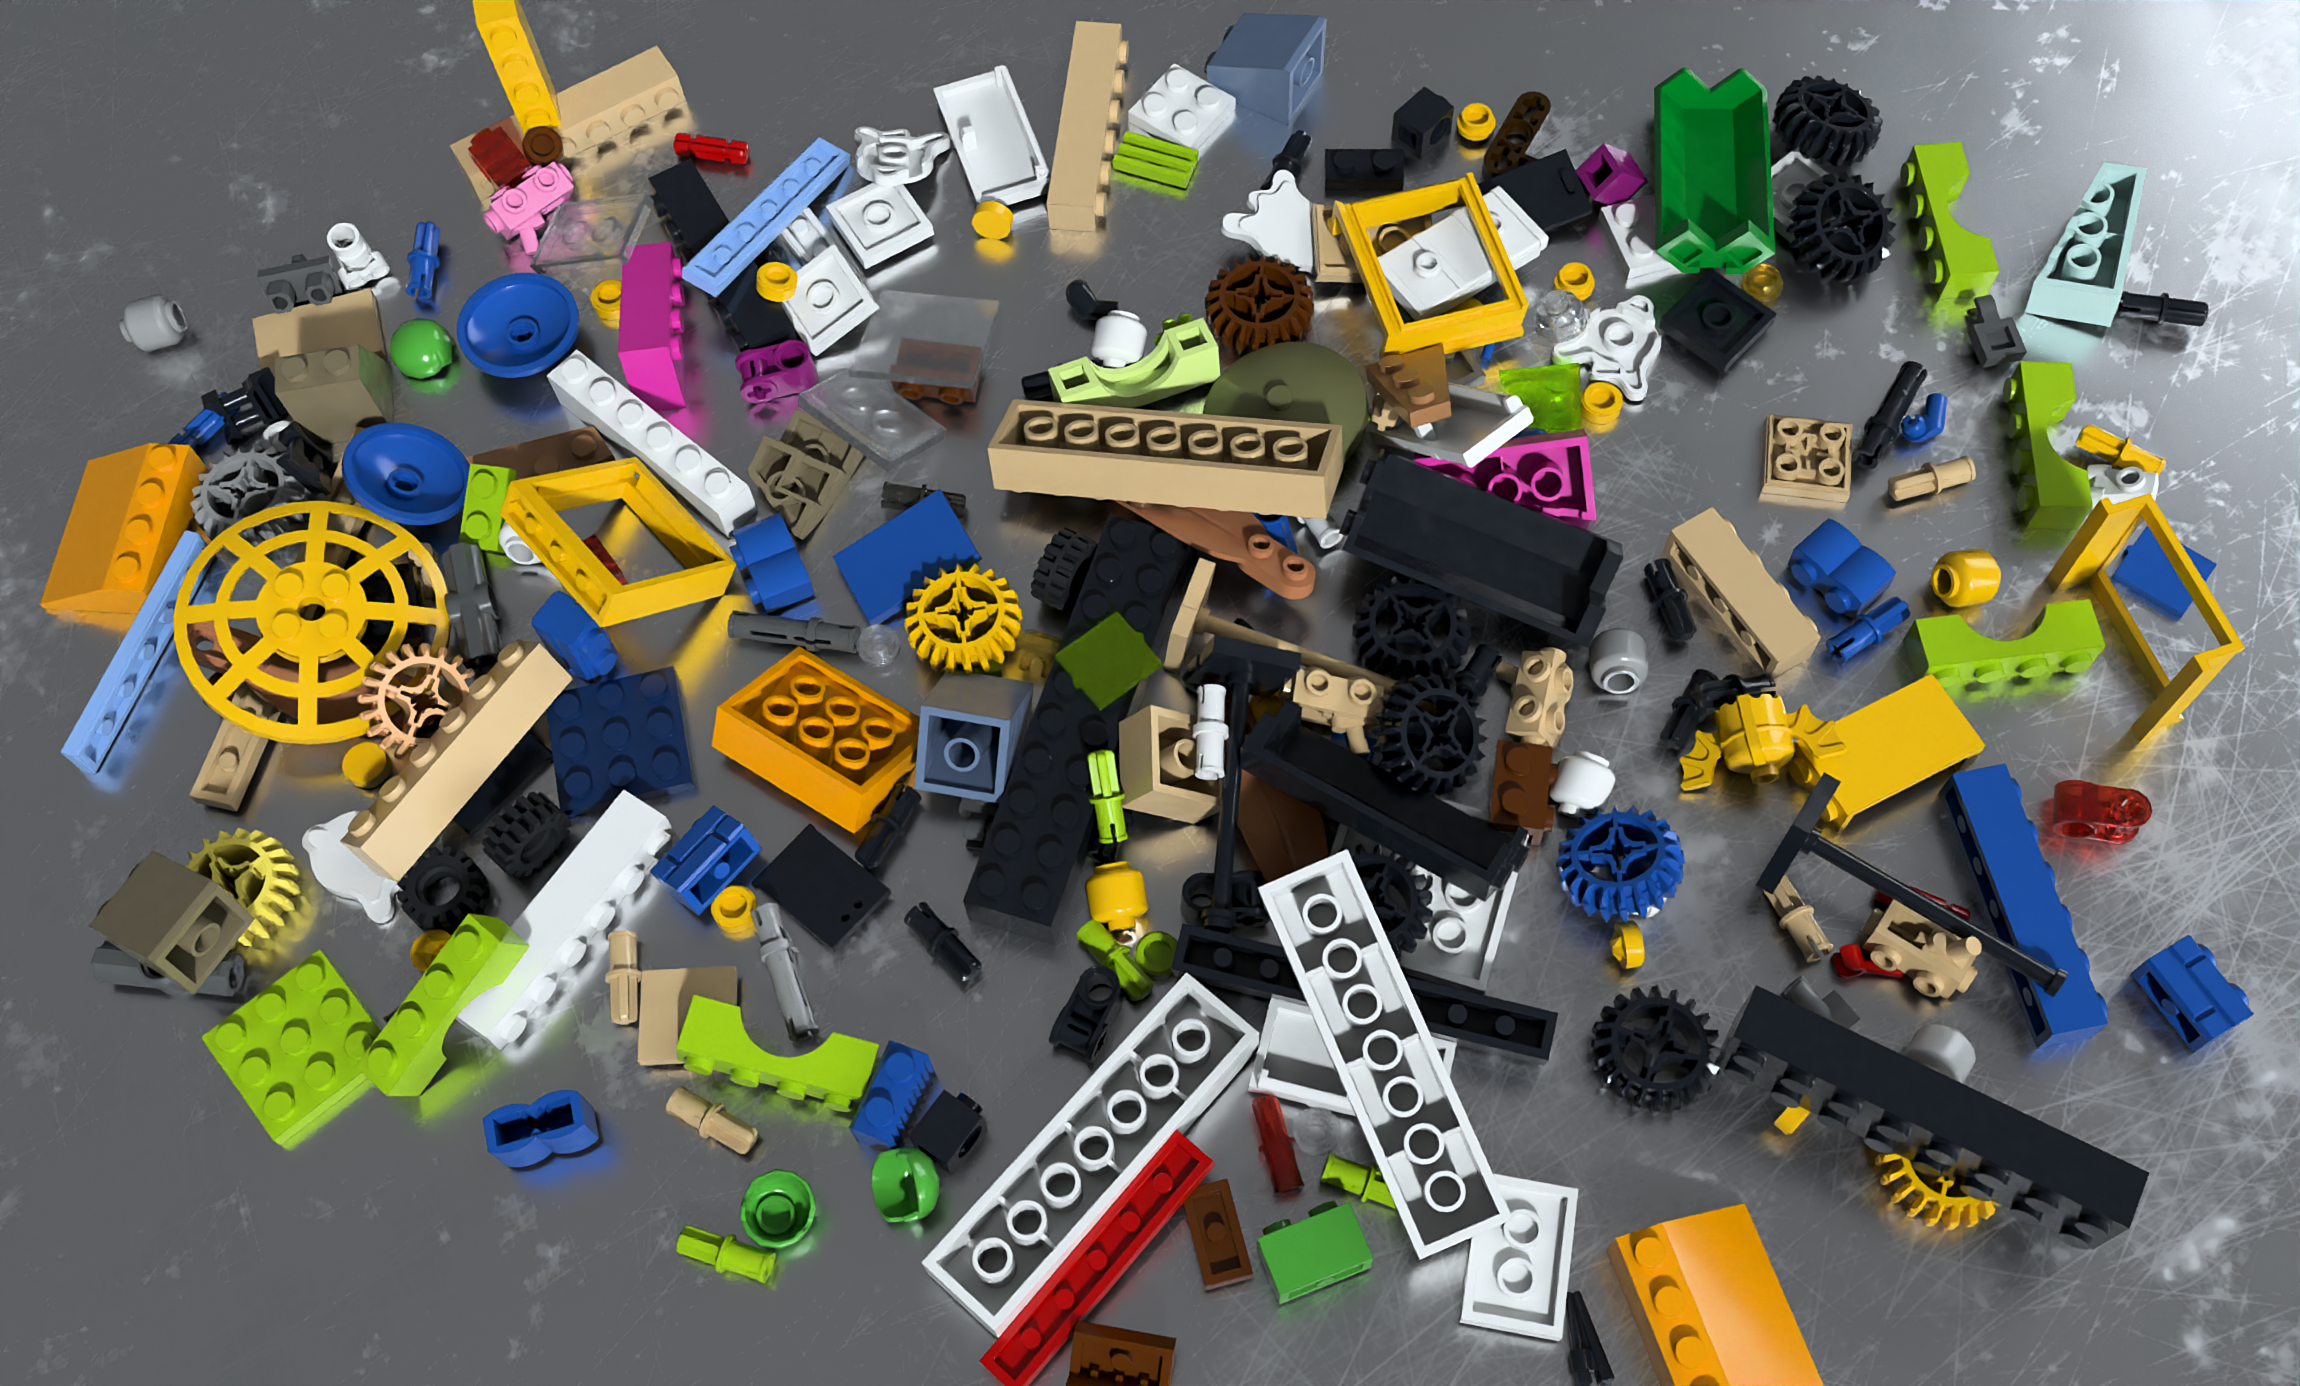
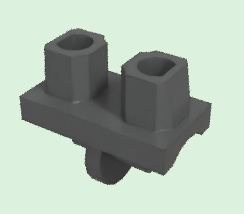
[257,254,344,314]

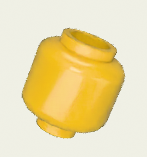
[1931,548,2001,607]
[1085,861,1149,931]

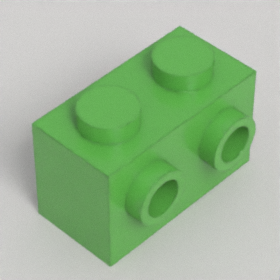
[1256,1201,1373,1305]

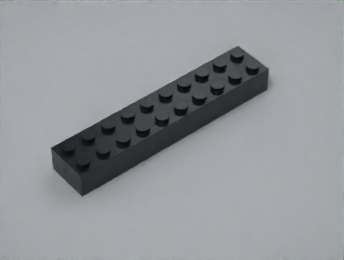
[963,514,1192,946]

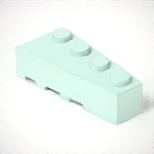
[2025,162,2147,327]

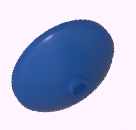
[457,273,580,378]
[342,423,470,525]

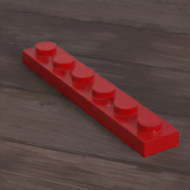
[979,1129,1216,1386]

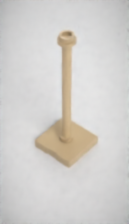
[1163,558,1436,712]

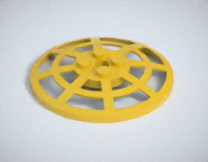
[173,501,452,745]

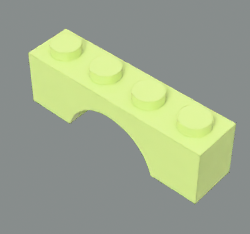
[1048,318,1221,409]

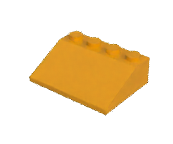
[39,443,210,614]
[711,646,920,834]
[1606,1203,1824,1386]

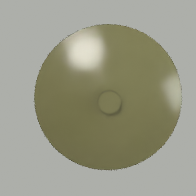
[1203,342,1369,464]

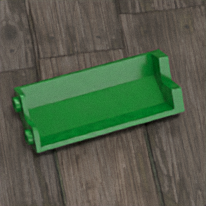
[1654,67,1775,274]

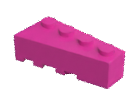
[618,241,686,412]
[1414,428,1597,521]

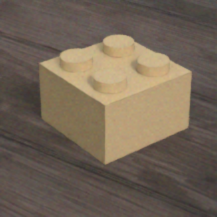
[1119,704,1225,824]

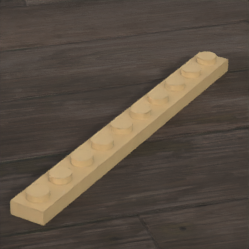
[189,426,369,811]

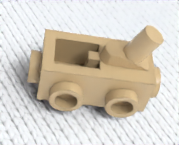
[1496,647,1573,751]
[1279,667,1384,756]
[1861,899,1982,999]

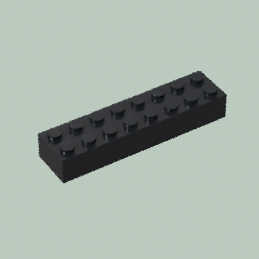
[1714,985,2149,1250]

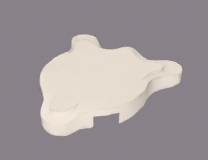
[854,126,950,188]
[1220,170,1315,275]
[1551,295,1662,401]
[302,810,435,923]

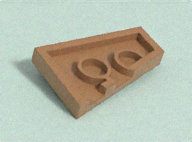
[1365,344,1452,428]
[465,425,615,480]

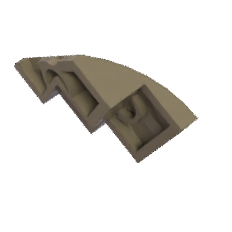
[747,408,870,540]

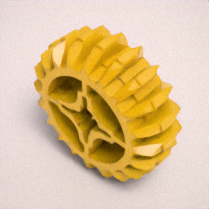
[904,563,1023,674]
[1874,1152,2000,1230]

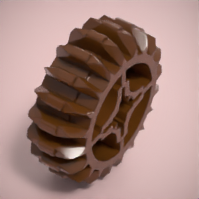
[1205,254,1314,356]

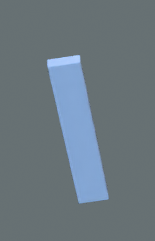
[682,137,851,297]
[60,530,216,774]

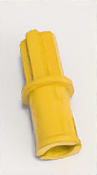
[2076,424,2166,476]

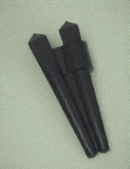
[1566,1291,1615,1386]

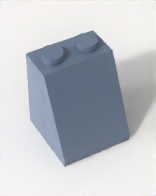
[1204,13,1326,125]
[914,670,1034,804]

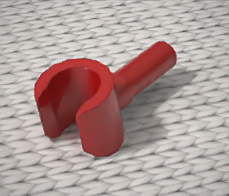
[1833,944,1903,978]

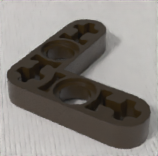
[1481,91,1590,200]

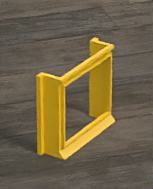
[1327,172,1529,359]
[2045,493,2245,743]

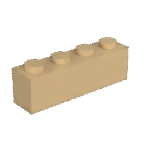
[1663,506,1821,679]

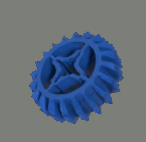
[1556,804,1685,923]

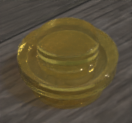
[1741,264,1783,303]

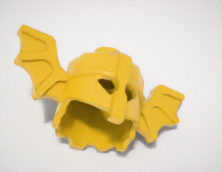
[1679,694,1847,791]

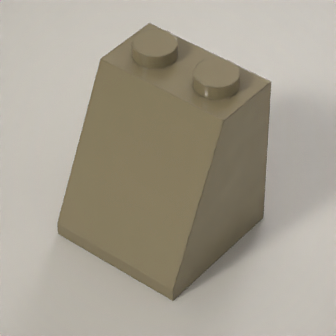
[275,344,394,446]
[89,850,255,995]

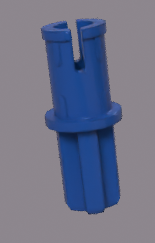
[405,221,440,299]
[1826,597,1911,664]

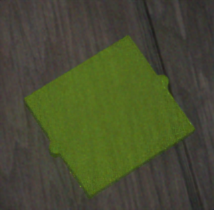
[1055,612,1162,710]

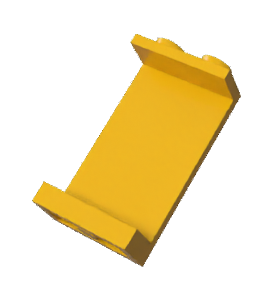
[1788,673,1986,833]

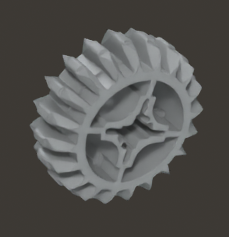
[190,444,311,548]

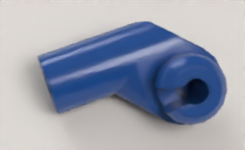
[1901,393,1948,443]

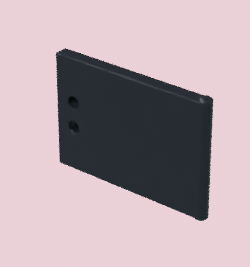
[1477,149,1593,232]
[452,731,553,837]
[751,824,891,952]

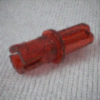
[1252,1095,1305,1195]

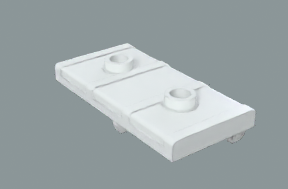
[933,65,1051,206]
[1377,186,1549,321]
[1368,382,1533,468]
[1248,998,1457,1116]

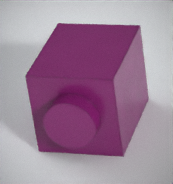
[1575,143,1648,205]

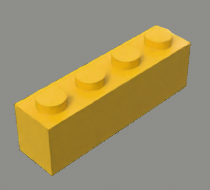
[472,0,562,134]

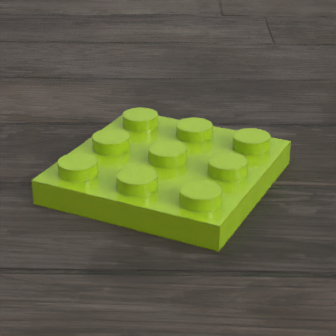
[201,949,382,1145]

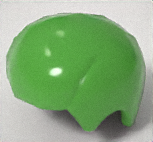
[390,318,456,379]
[871,1147,940,1223]
[740,1169,816,1249]

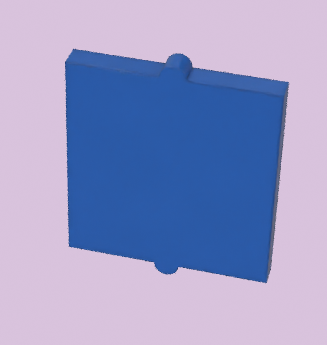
[2111,525,2217,618]

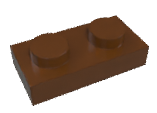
[1183,1178,1253,1291]

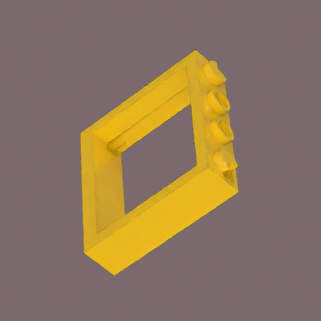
[500,456,737,628]

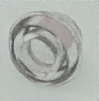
[1535,289,1590,343]

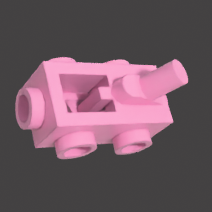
[482,162,574,256]

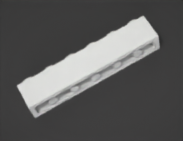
[547,350,758,539]
[455,790,676,1051]

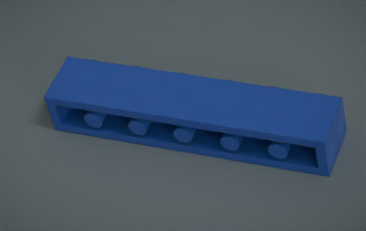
[1939,764,2109,1049]

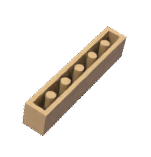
[1046,21,1129,232]
[449,46,686,201]
[340,639,573,882]

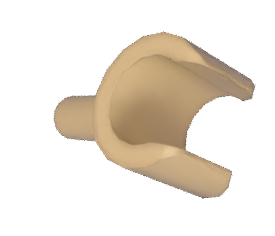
[408,543,440,601]

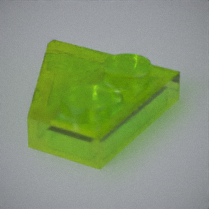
[1499,363,1583,433]

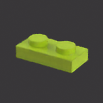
[459,463,517,553]

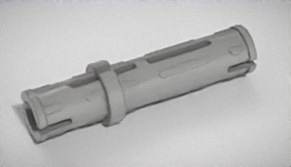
[750,903,819,1042]

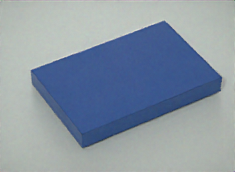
[832,489,982,627]

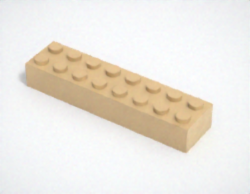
[987,399,1343,519]

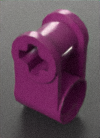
[735,340,818,404]

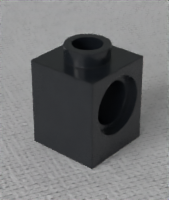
[1391,86,1454,160]
[909,1089,987,1175]

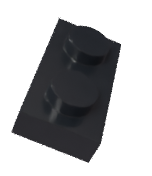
[1325,149,1404,190]

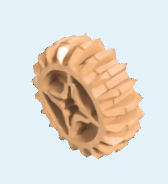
[357,643,475,759]

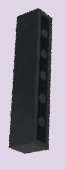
[648,159,797,364]

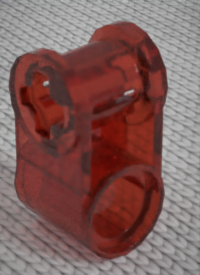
[2053,780,2152,844]

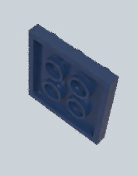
[546,666,696,818]

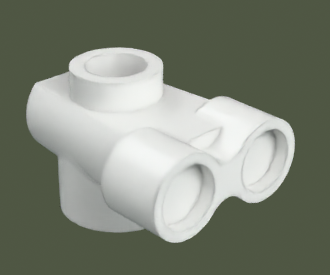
[327,223,390,291]
[2087,464,2159,510]

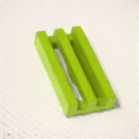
[1112,131,1199,189]

